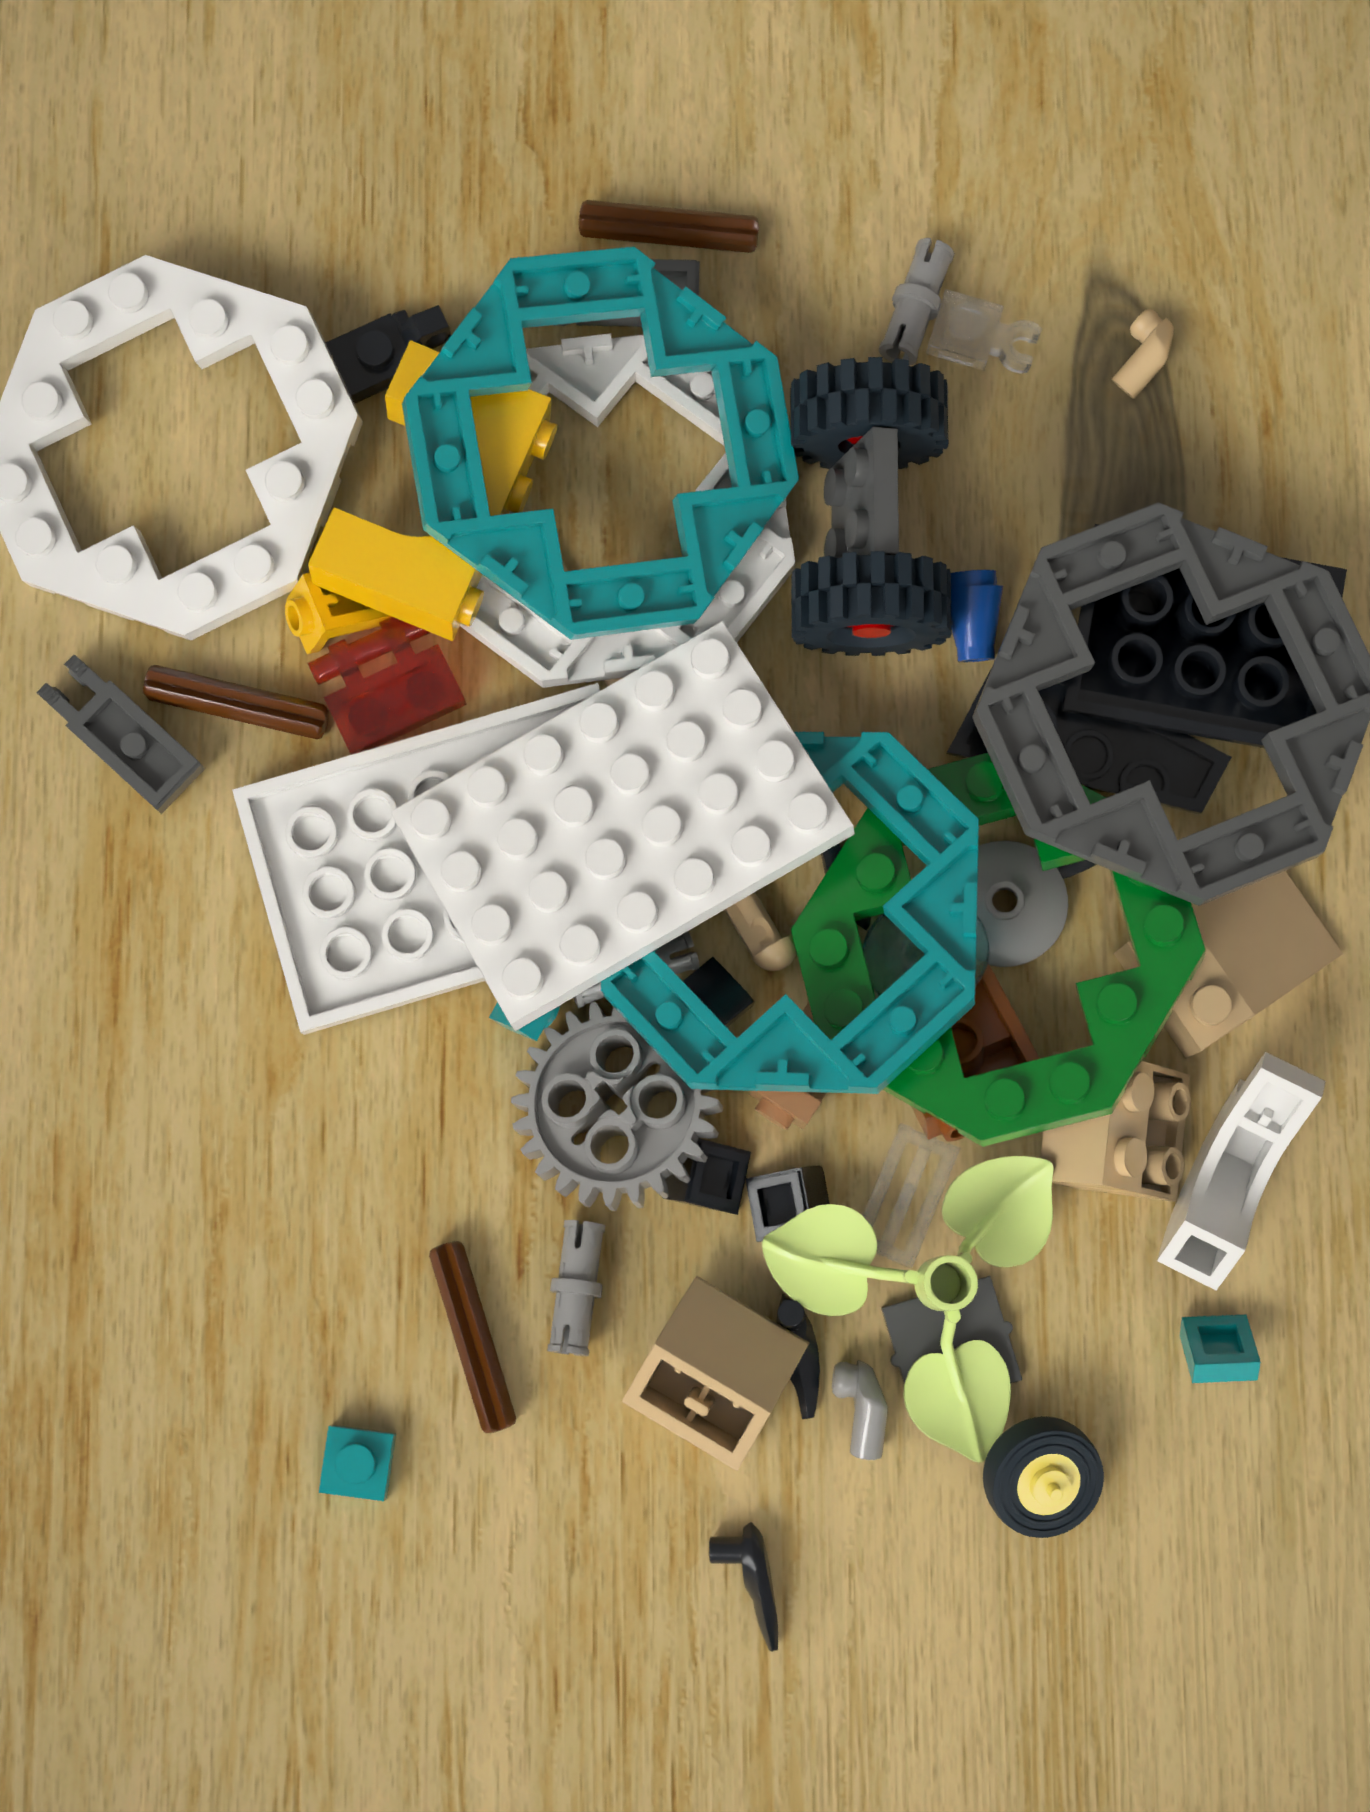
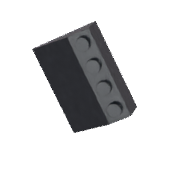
[1062,524,1347,748]

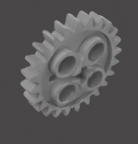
[511,1002,723,1211]

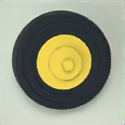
[983,1417,1104,1538]

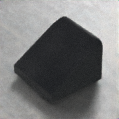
[683,957,755,1027]
[663,1138,751,1215]
[745,1165,830,1242]

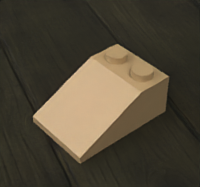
[1113,871,1343,1059]

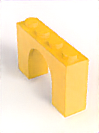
[308,340,557,641]

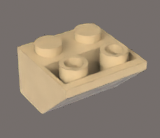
[1041,1052,1191,1202]
[621,1276,810,1471]

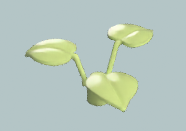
[762,1156,1054,1462]

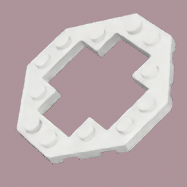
[0,255,363,641]
[460,333,795,688]

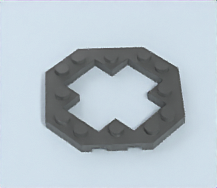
[972,502,1370,906]

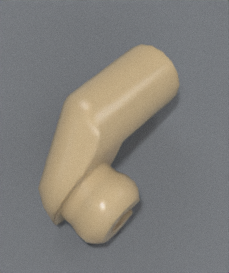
[1111,309,1174,399]

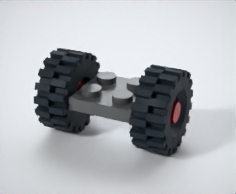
[790,357,952,656]

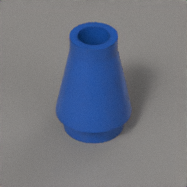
[951,570,1004,662]

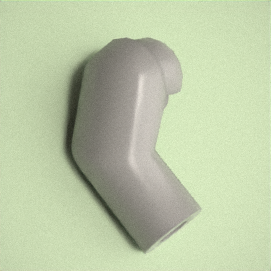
[832,1360,888,1460]

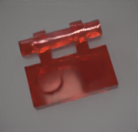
[307,617,467,755]

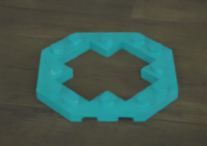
[402,246,799,640]
[601,732,979,1094]

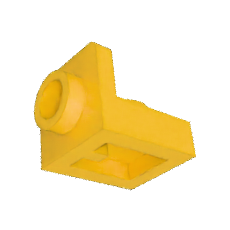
[285,573,392,654]

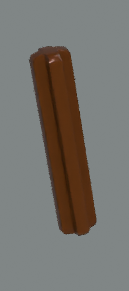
[579,200,759,253]
[143,665,329,739]
[429,1241,516,1433]

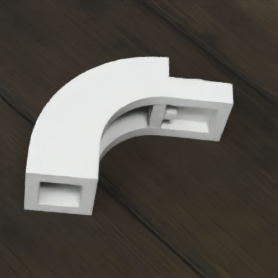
[1157,1052,1325,1290]

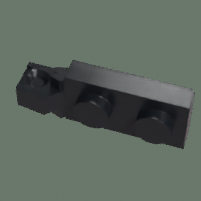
[326,305,451,404]

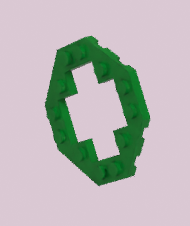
[791,753,1206,1147]

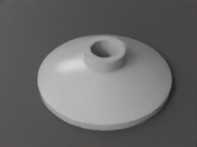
[976,841,1068,967]

